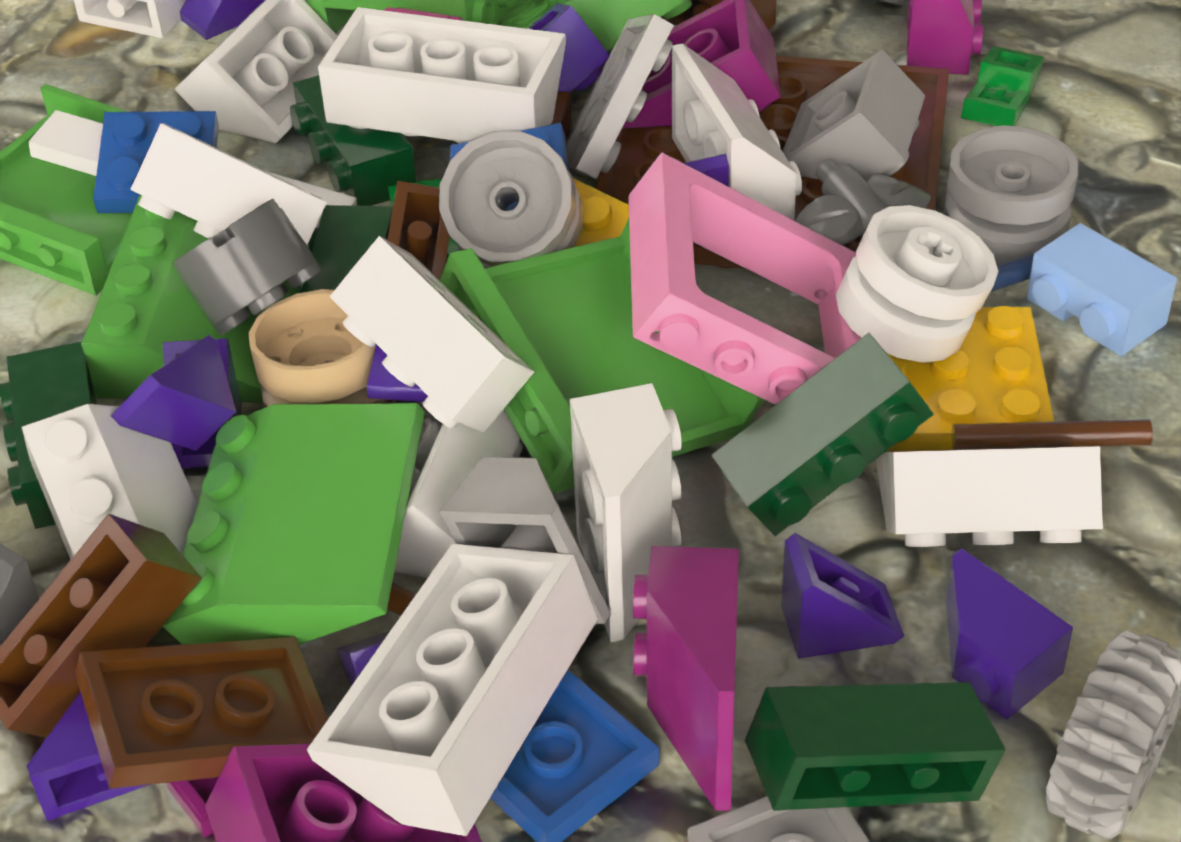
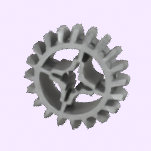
[1046,630,1181,840]

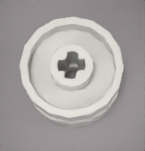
[836,205,998,363]

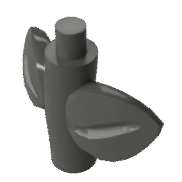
[795,159,931,245]

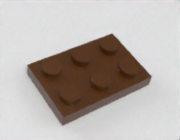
[75,637,328,789]

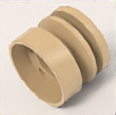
[249,289,396,407]

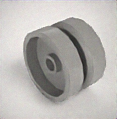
[943,125,1078,265]
[439,131,583,268]

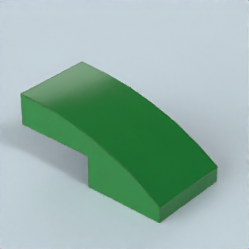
[961,46,1044,126]

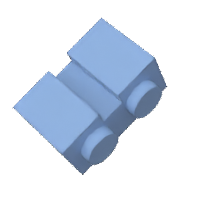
[1027,223,1177,357]

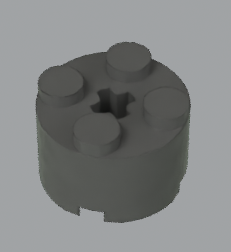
[172,198,323,336]

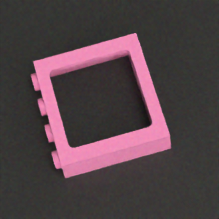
[629,153,861,405]

